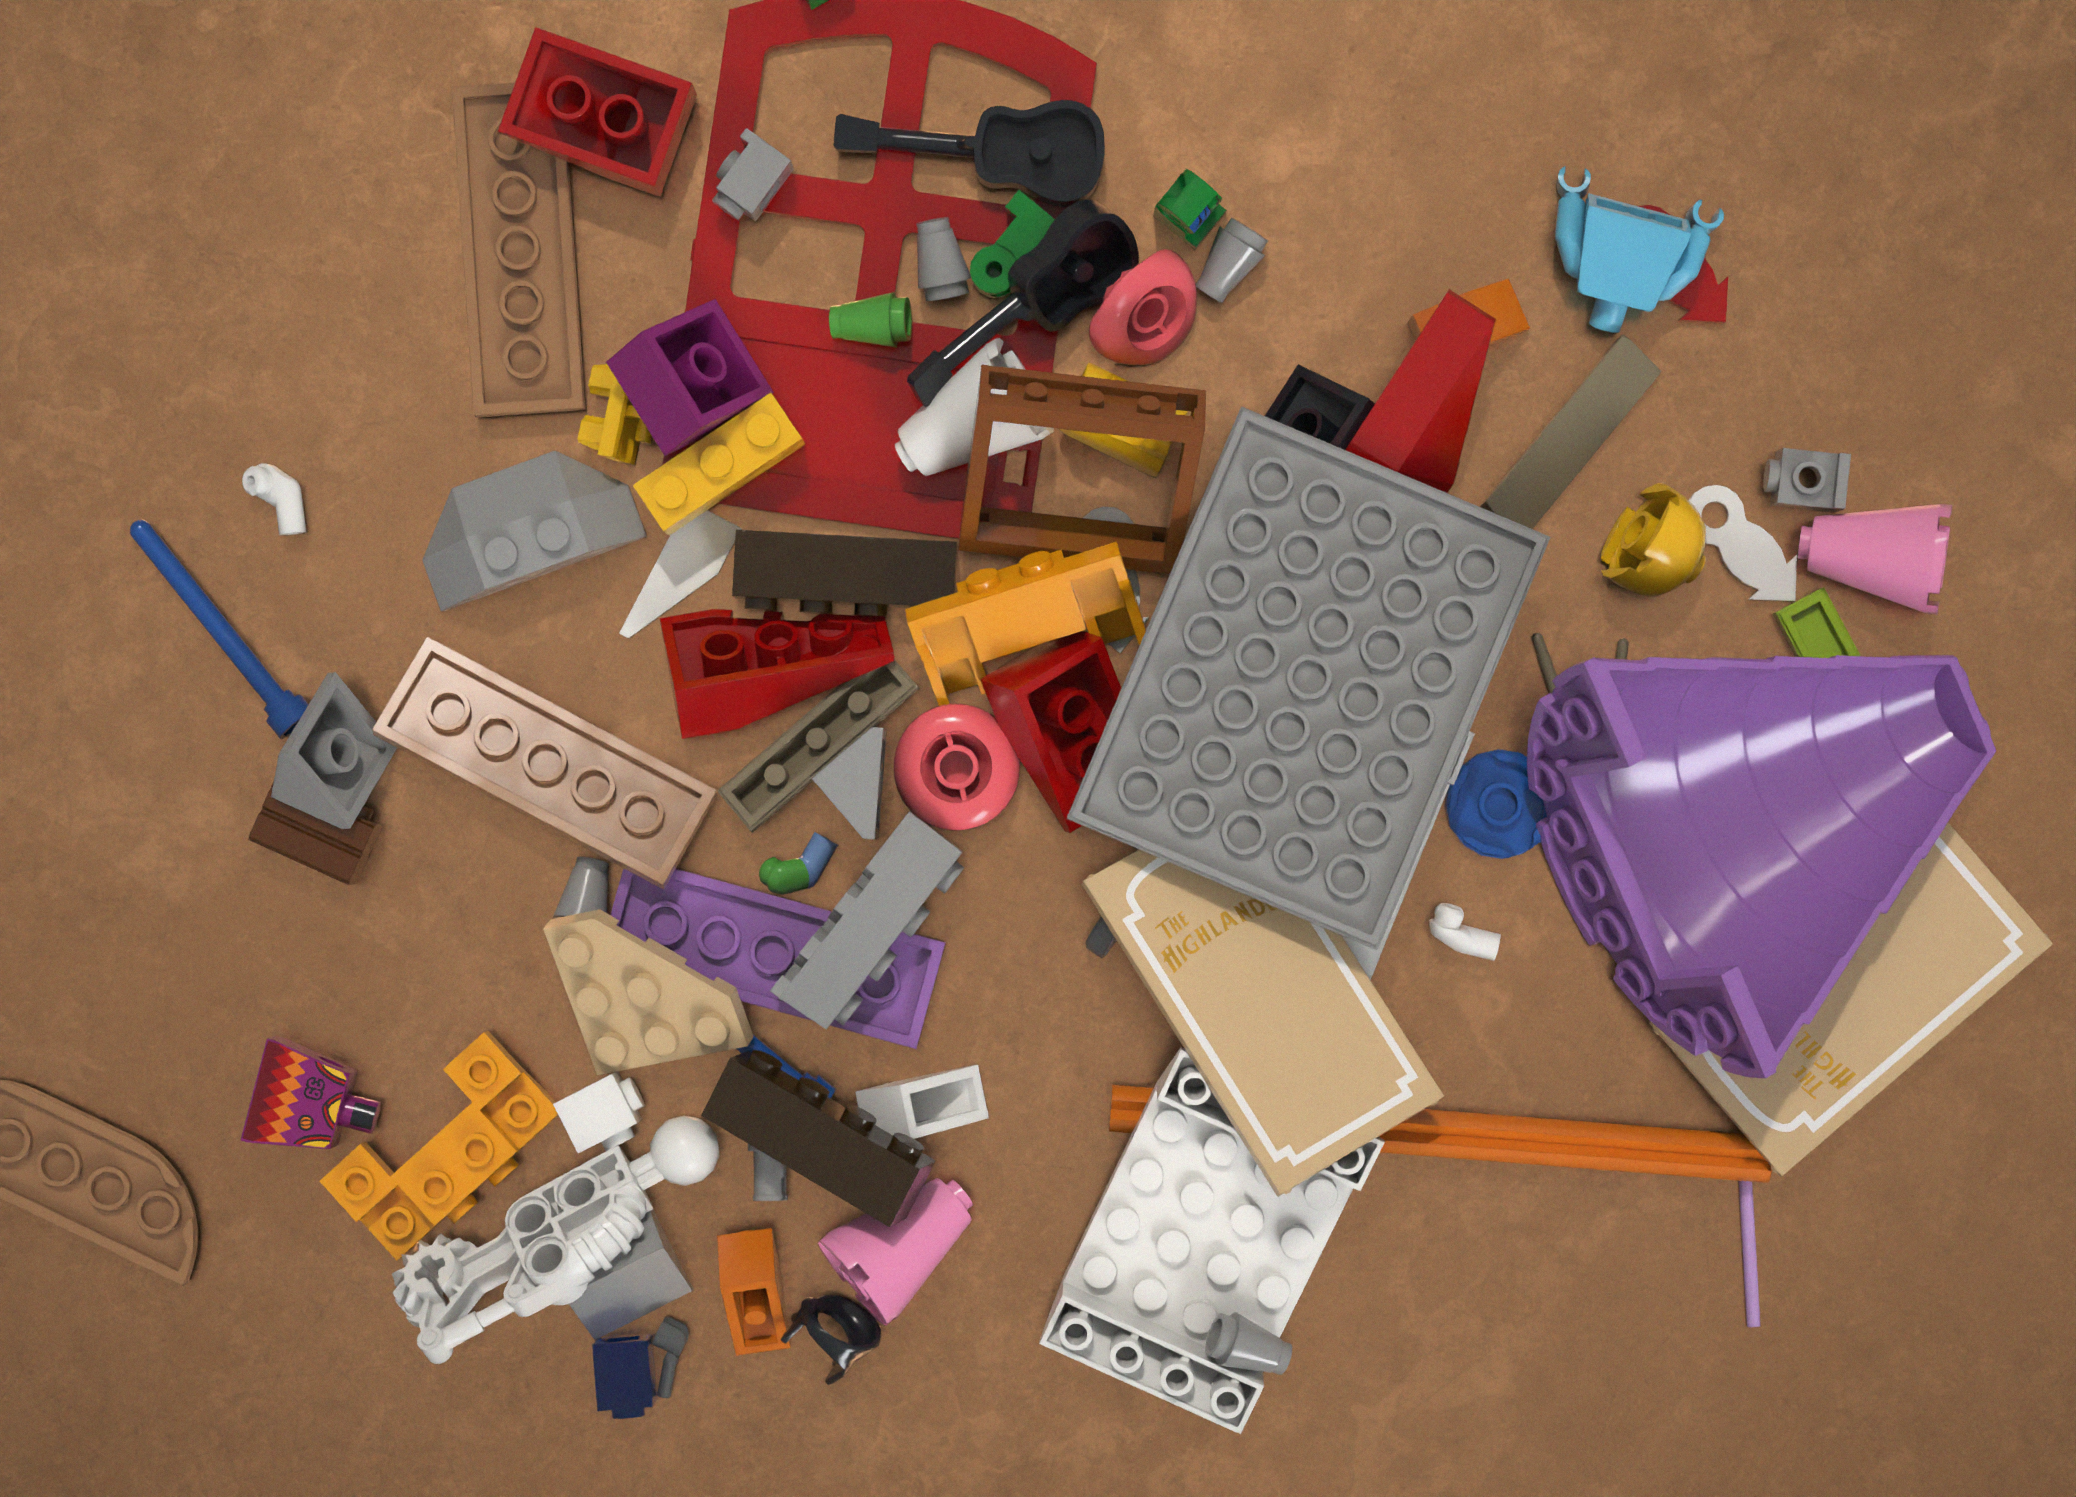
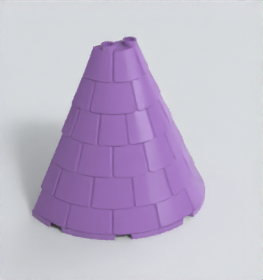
[1527,655,1997,1078]

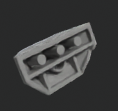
[422,451,647,612]

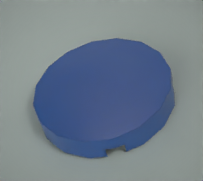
[1444,749,1547,859]

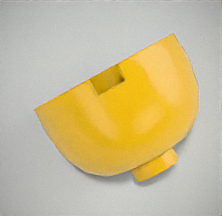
[1601,483,1706,596]

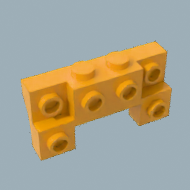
[905,541,1146,706]
[320,1031,559,1261]

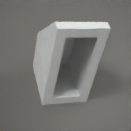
[855,1065,989,1139]

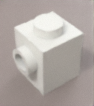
[553,1071,645,1153]

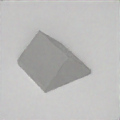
[271,672,397,829]
[812,727,887,840]
[569,1210,694,1340]

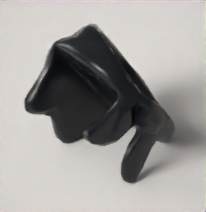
[781,1295,881,1385]

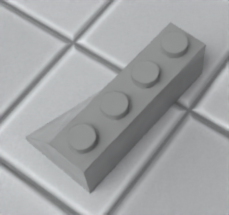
[770,811,965,1029]

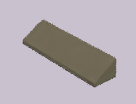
[1480,334,1662,529]
[717,660,920,833]

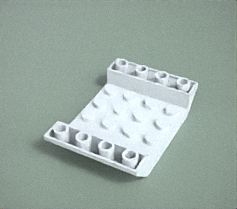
[1039,1047,1385,1434]

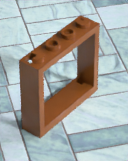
[958,365,1206,574]

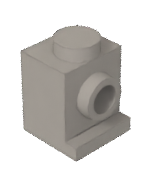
[712,128,794,222]
[1763,448,1851,513]

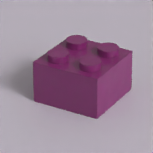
[606,299,774,456]

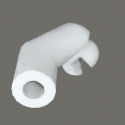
[242,463,306,536]
[1429,903,1501,961]

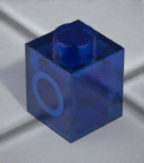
[592,1334,658,1419]

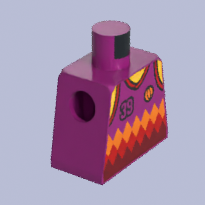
[240,1036,381,1149]

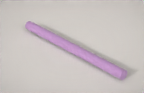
[1738,1181,1761,1327]

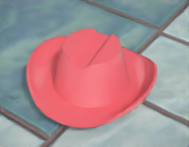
[1089,249,1197,365]
[894,704,1020,831]

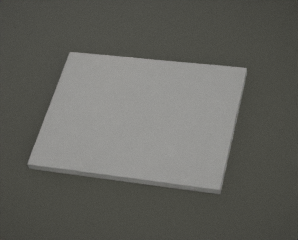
[1066,406,1551,950]

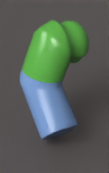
[759,832,838,895]

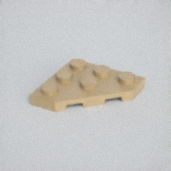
[543,909,754,1075]

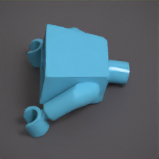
[1555,167,1724,333]

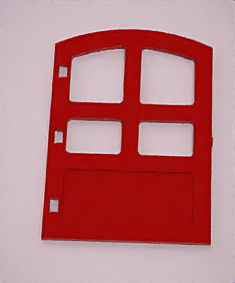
[663,0,1097,539]

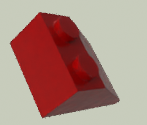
[498,27,697,197]
[980,631,1122,833]

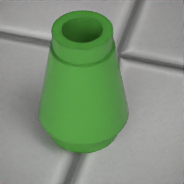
[829,292,912,347]

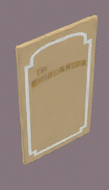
[1649,823,2053,1177]
[1081,850,1444,1197]

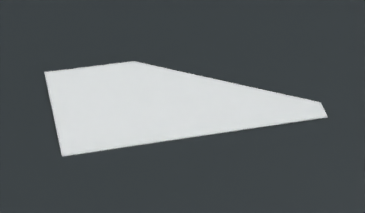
[619,510,742,638]

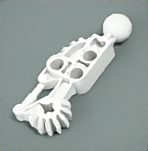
[392,1115,720,1364]

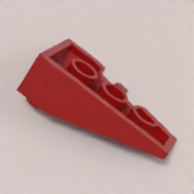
[1345,289,1496,493]
[660,609,895,739]

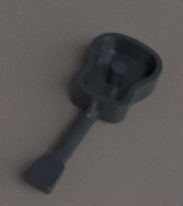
[833,100,1105,207]
[907,199,1139,406]

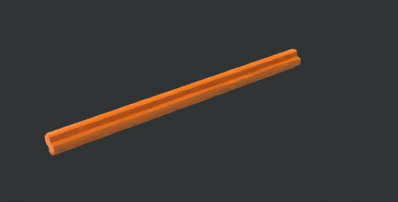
[1109,1085,1772,1183]

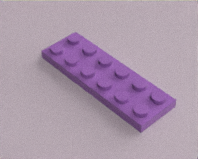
[611,868,946,1049]

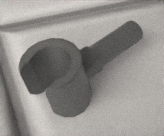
[652,1316,690,1398]

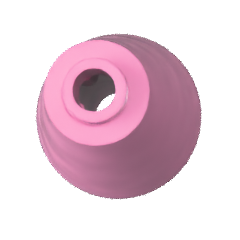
[1798,504,1952,615]
[818,1178,973,1326]

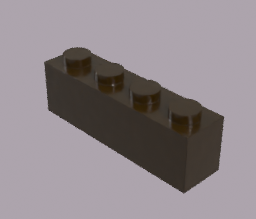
[732,530,958,617]
[701,1050,936,1227]

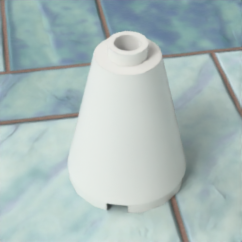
[895,338,1054,476]

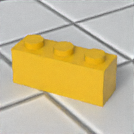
[633,393,805,536]

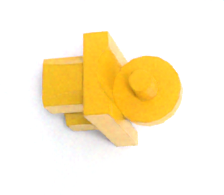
[577,364,652,465]

